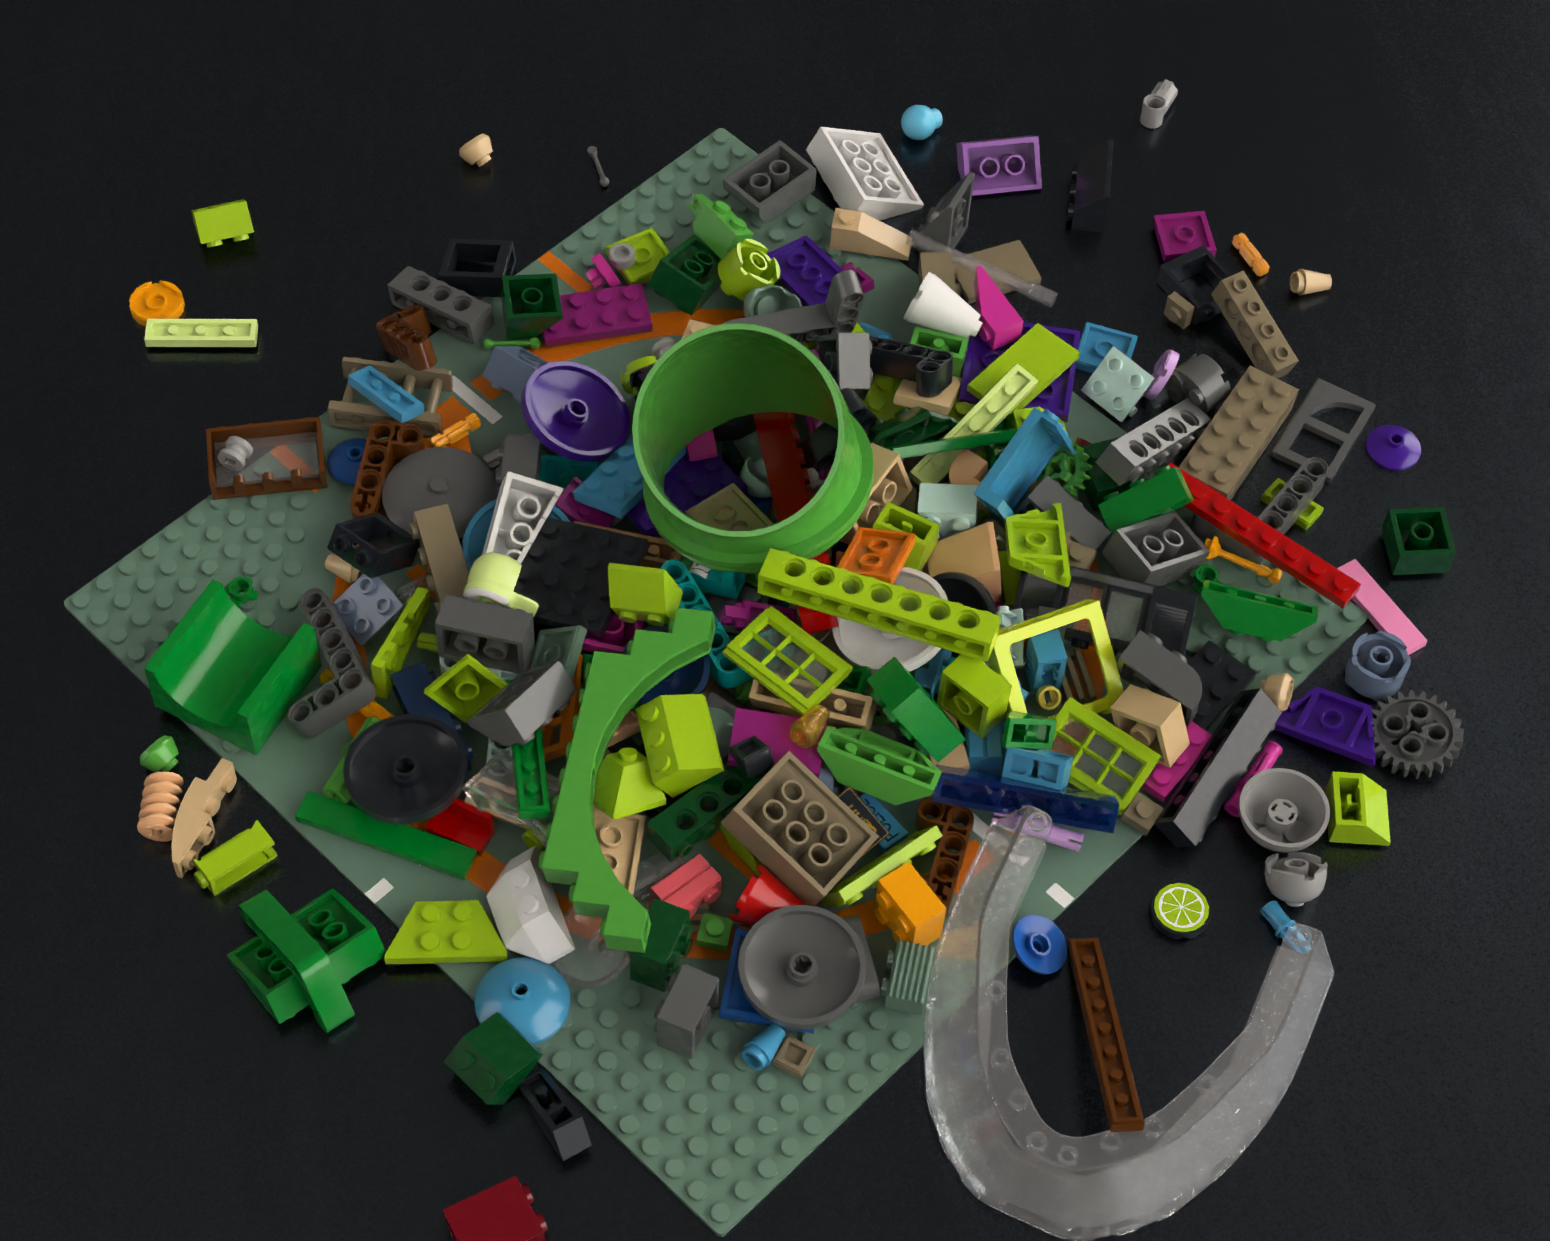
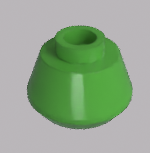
[139,735,179,773]

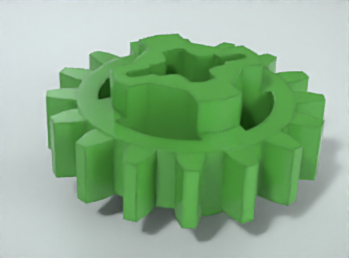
[1034,443,1092,498]

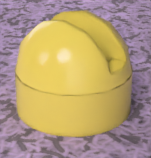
[1036,685,1061,710]

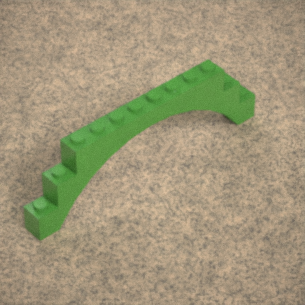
[539,608,716,953]

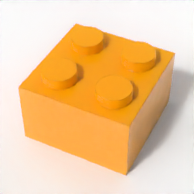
[874,862,946,945]

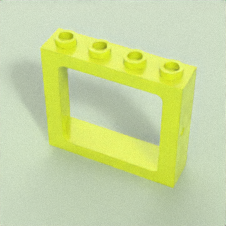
[988,599,1124,731]

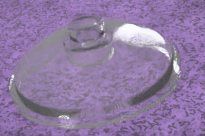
[554,906,630,988]

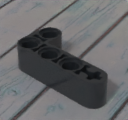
[869,336,953,397]
[796,388,877,474]

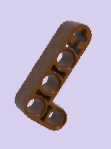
[376,305,437,371]
[350,420,425,519]
[915,797,974,920]

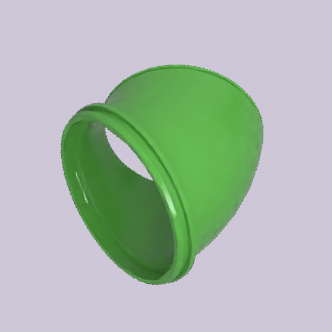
[632,323,874,574]

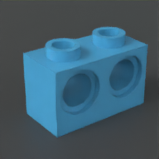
[1002,748,1074,791]

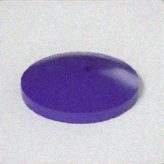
[521,361,630,462]

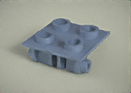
[333,574,405,647]

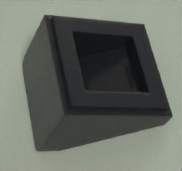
[729,736,774,778]

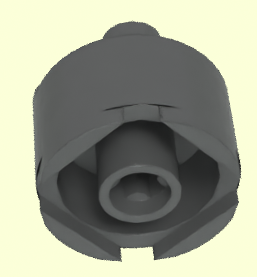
[1167,353,1231,414]

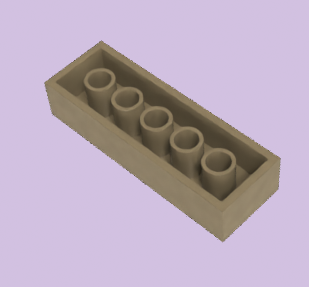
[1179,365,1299,500]

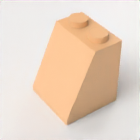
[922,522,1002,602]

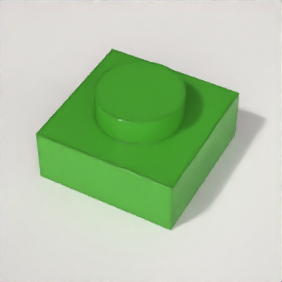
[696,913,734,952]

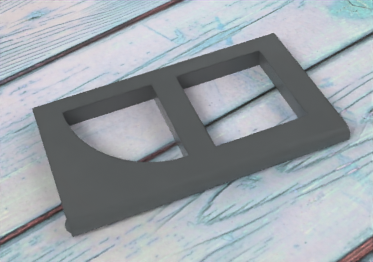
[1270,378,1376,484]

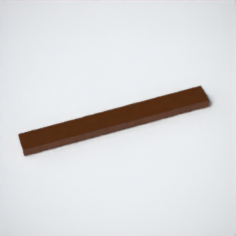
[1067,938,1145,1132]

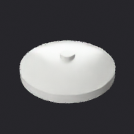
[832,567,948,674]

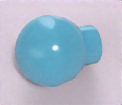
[901,105,943,140]

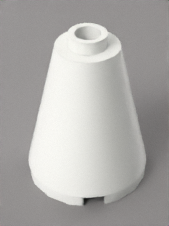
[903,272,983,338]

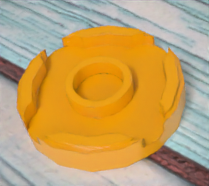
[129,281,185,326]

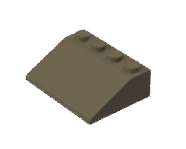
[720,751,879,906]

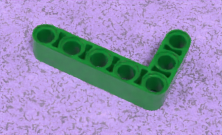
[238,889,355,1033]

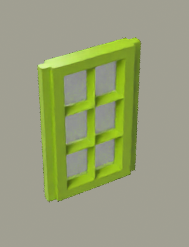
[723,606,853,716]
[1046,697,1161,817]

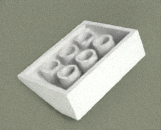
[806,127,924,221]

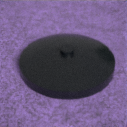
[343,714,468,824]

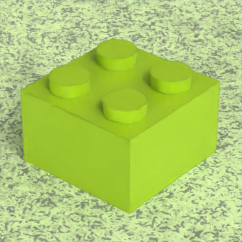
[937,654,1012,739]

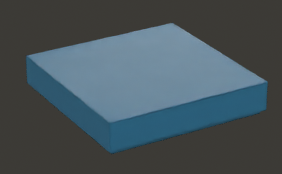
[1076,322,1138,373]

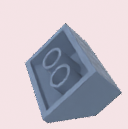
[482,346,550,402]

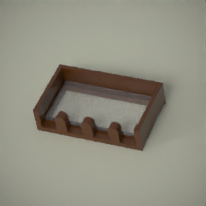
[206,417,328,500]

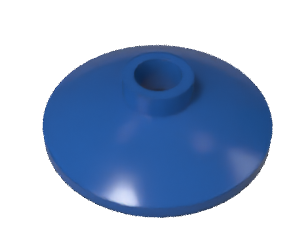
[328,438,382,485]
[1012,915,1067,975]

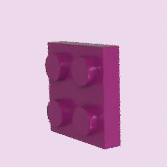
[1152,211,1217,262]

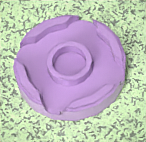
[1142,349,1179,401]

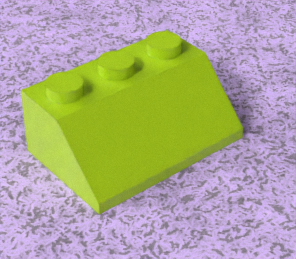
[636,694,724,798]

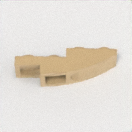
[171,758,237,878]

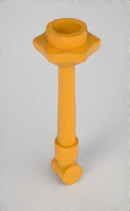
[1204,536,1283,584]

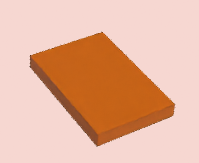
[836,527,916,584]

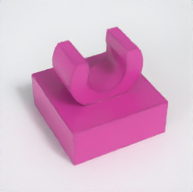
[586,252,621,290]

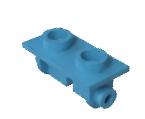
[914,648,952,699]

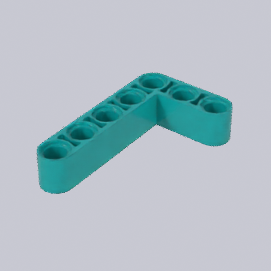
[660,559,795,688]

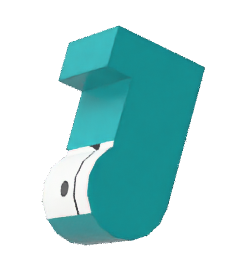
[689,562,746,599]

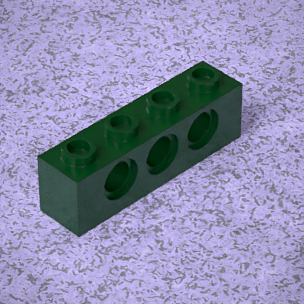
[647,764,764,863]

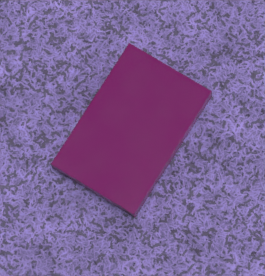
[727,708,827,779]

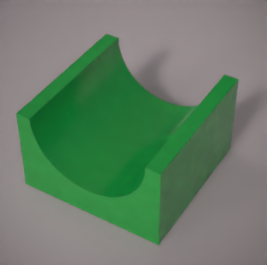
[144,579,322,755]

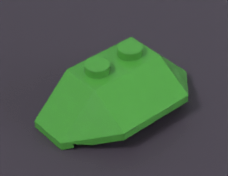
[817,727,942,805]

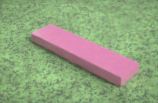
[1337,559,1428,655]

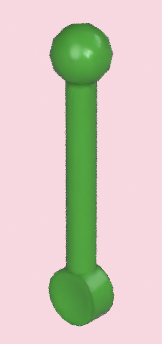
[483,337,540,349]

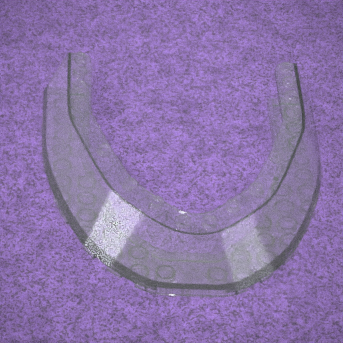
[923,804,1335,1241]

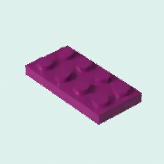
[542,283,652,347]

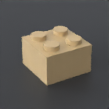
[1110,684,1190,768]

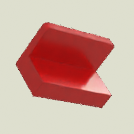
[426,799,496,857]

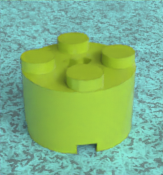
[718,239,780,301]

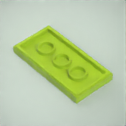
[967,323,1080,421]

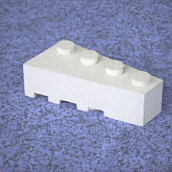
[482,471,564,564]

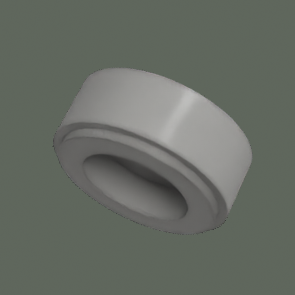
[608,243,635,270]

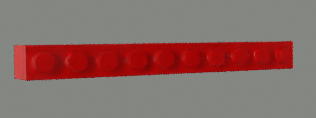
[753,412,839,634]

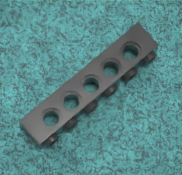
[1095,398,1211,486]

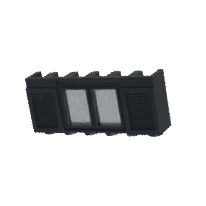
[1013,566,1198,656]

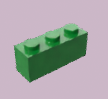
[1098,466,1194,536]

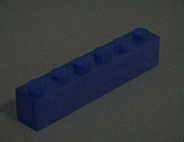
[931,764,1120,833]

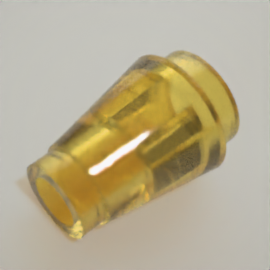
[790,704,830,748]

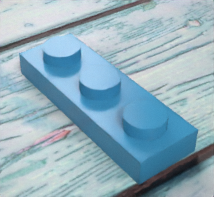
[348,365,424,424]

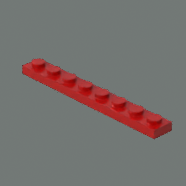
[1167,462,1361,609]

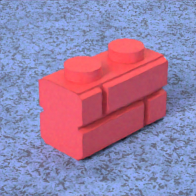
[650,853,722,919]

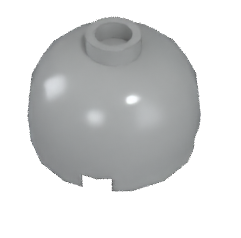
[1265,852,1328,907]

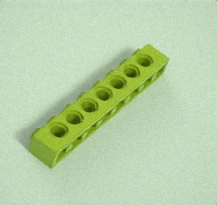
[757,548,1001,662]

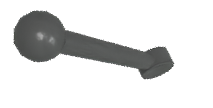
[587,146,609,187]

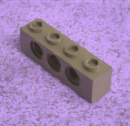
[1211,270,1299,379]

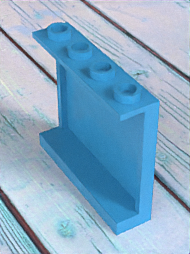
[973,407,1076,524]

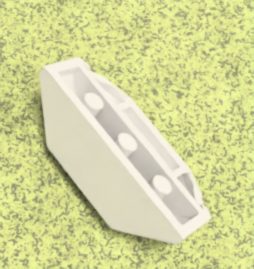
[486,846,575,964]

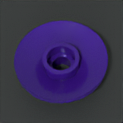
[1366,425,1421,471]

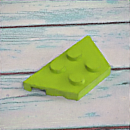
[1004,503,1071,587]
[385,900,508,965]

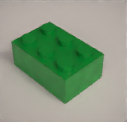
[867,656,966,762]

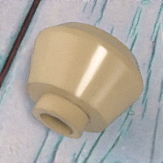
[459,133,493,167]
[1259,673,1294,712]

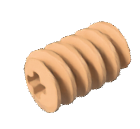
[137,772,184,842]

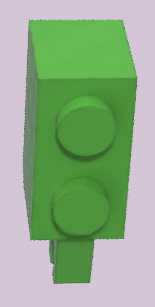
[689,194,754,260]

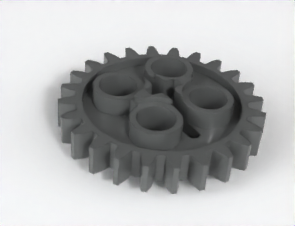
[1372,690,1464,779]

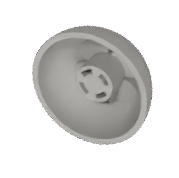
[1239,768,1330,853]

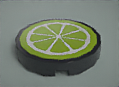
[1150,880,1212,939]

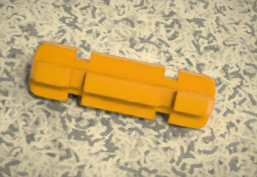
[1232,233,1270,277]
[429,413,481,448]

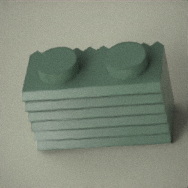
[880,940,935,1015]

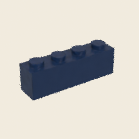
[390,662,474,772]

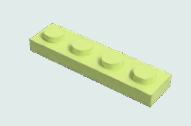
[144,319,258,347]

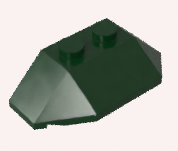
[866,406,958,448]

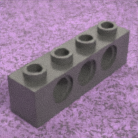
[387,266,495,344]

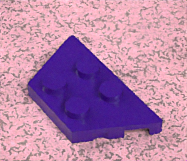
[1273,686,1376,767]

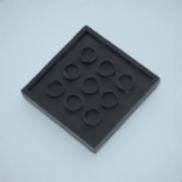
[514,517,650,638]

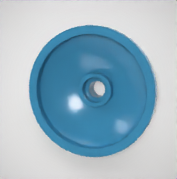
[474,957,570,1045]

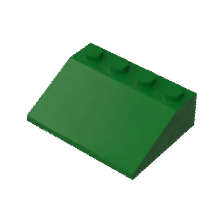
[227,888,386,1024]

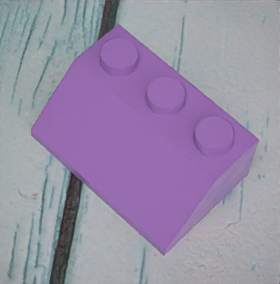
[956,135,1042,196]

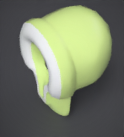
[463,552,539,617]

